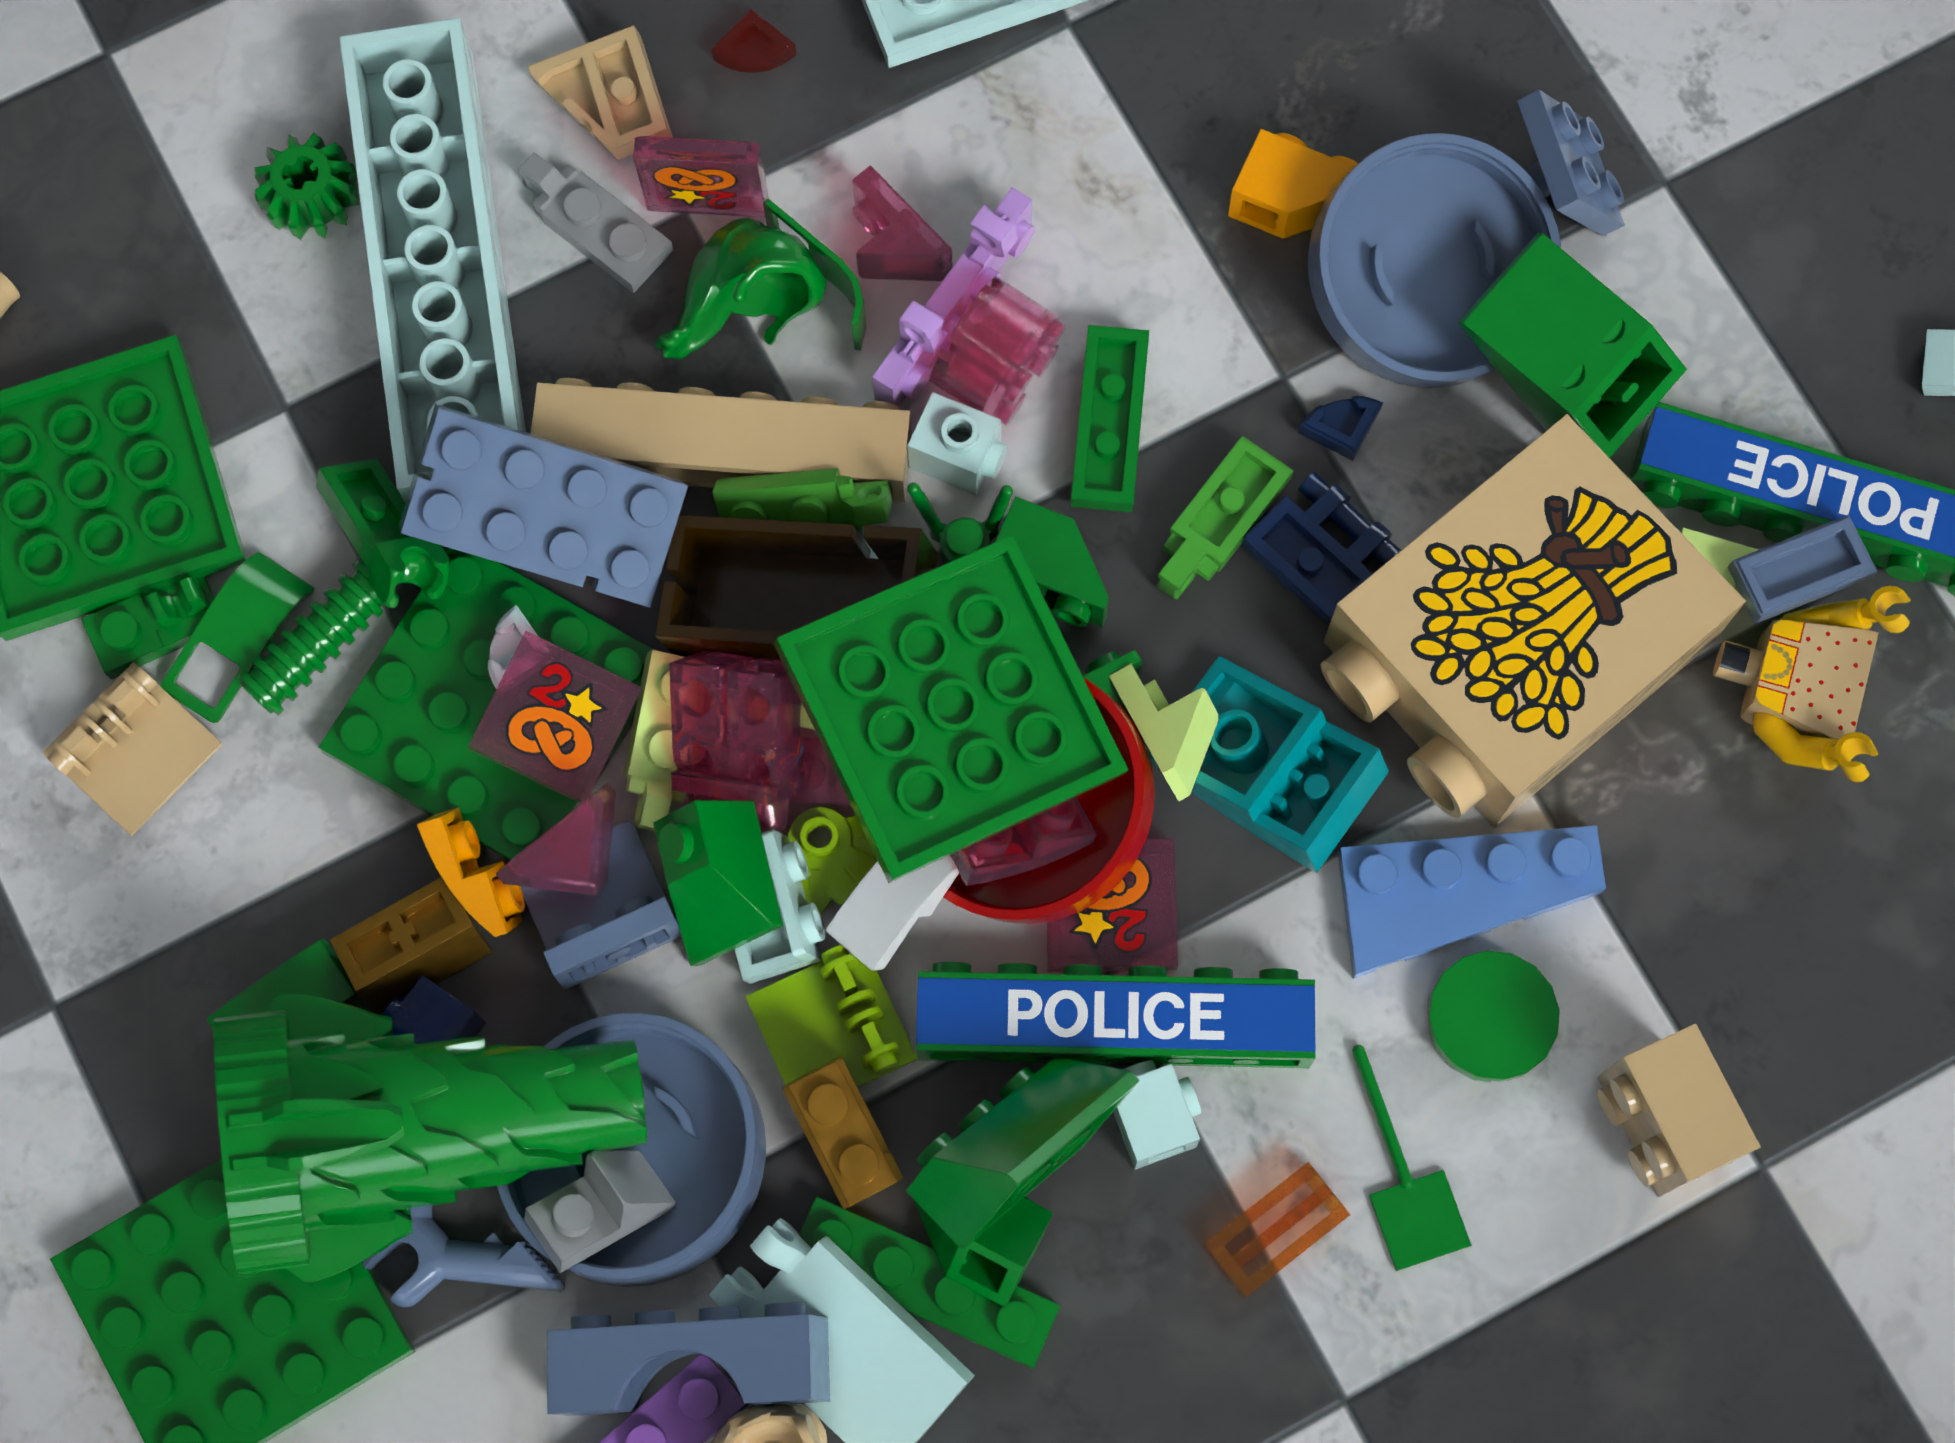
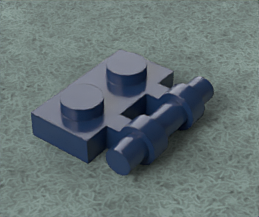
[1242,472,1402,626]

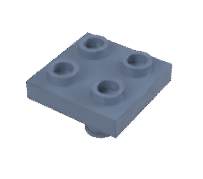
[1517,89,1625,236]

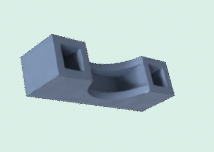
[547,1302,830,1416]

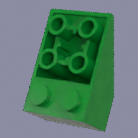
[1458,233,1687,458]

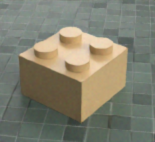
[1597,1023,1761,1197]

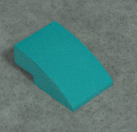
[1148,656,1389,873]

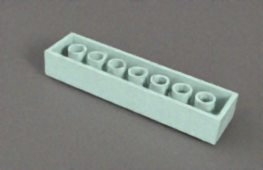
[339,18,526,502]

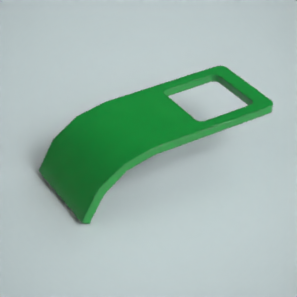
[763,199,867,351]
[160,551,315,723]

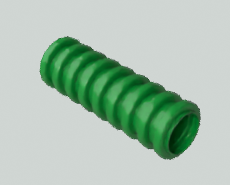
[238,559,396,715]

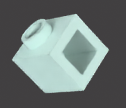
[907,392,1008,495]
[1113,1060,1201,1170]

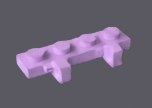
[872,187,1035,407]

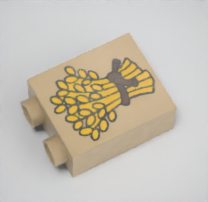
[1321,414,1746,828]

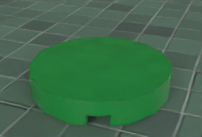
[1427,950,1560,1082]

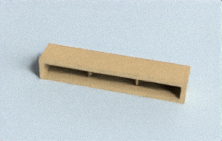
[531,378,912,502]

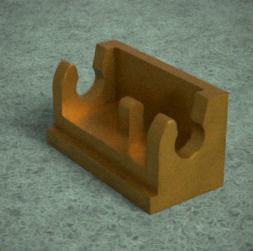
[330,877,492,1015]

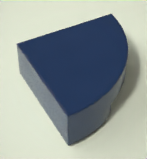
[1298,396,1383,461]

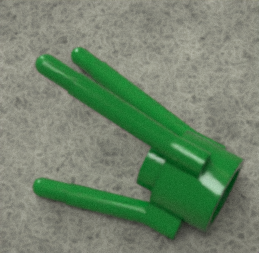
[907,482,1013,564]

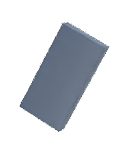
[1728,515,1877,624]

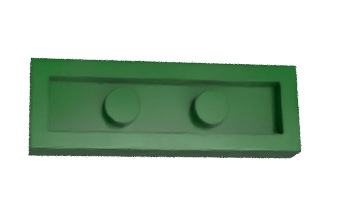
[1070,325,1150,513]

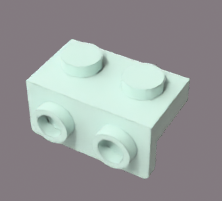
[735,829,825,984]

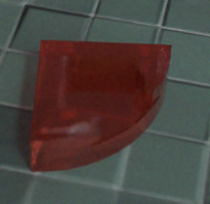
[711,9,797,73]

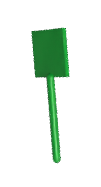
[1352,1045,1472,1271]

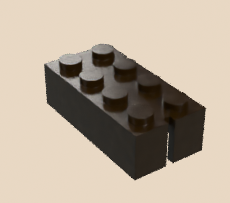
[655,515,938,666]

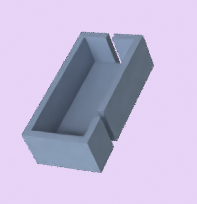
[398,404,688,607]

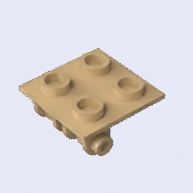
[42,662,223,836]

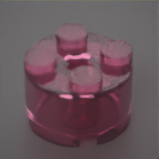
[929,276,1066,426]

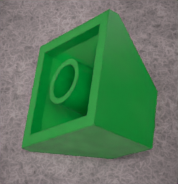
[653,800,783,966]

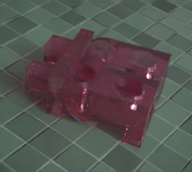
[669,651,805,833]

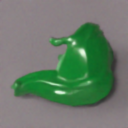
[655,218,827,360]

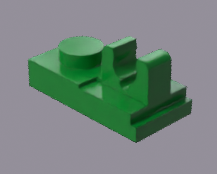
[81,576,215,680]

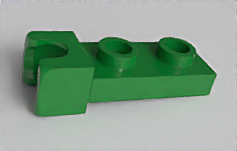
[316,458,449,608]

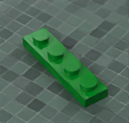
[799,1197,1061,1370]

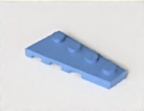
[1338,825,1606,979]

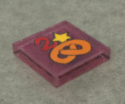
[633,136,769,218]
[467,631,642,804]
[1047,839,1178,972]

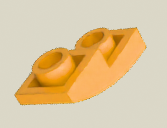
[417,807,525,937]

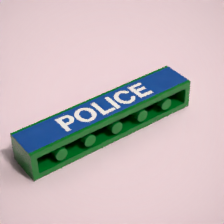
[1629,402,1955,596]
[916,962,1316,1069]

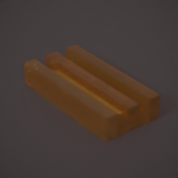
[1203,1162,1350,1299]

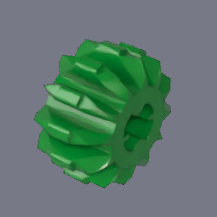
[254,132,359,240]

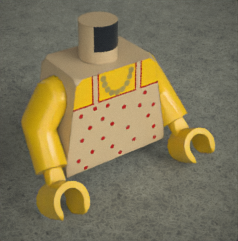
[1713,585,1911,782]

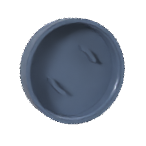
[1308,133,1561,388]
[497,1013,766,1287]

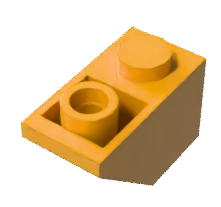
[1228,129,1358,239]

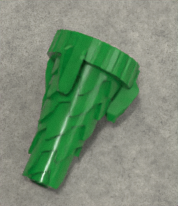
[213,993,647,1283]

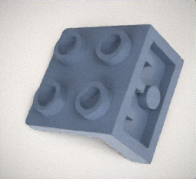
[515,821,682,990]

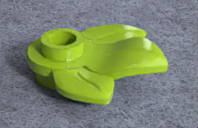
[788,807,878,915]

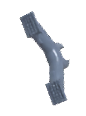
[361,1205,565,1308]

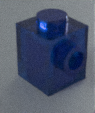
[382,975,486,1043]

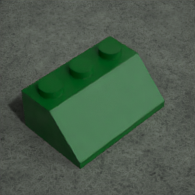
[906,1057,1140,1251]

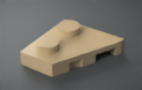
[528,25,673,160]

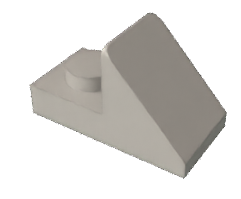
[524,1151,676,1273]

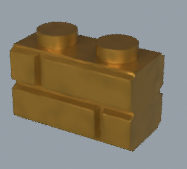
[782,1056,903,1210]

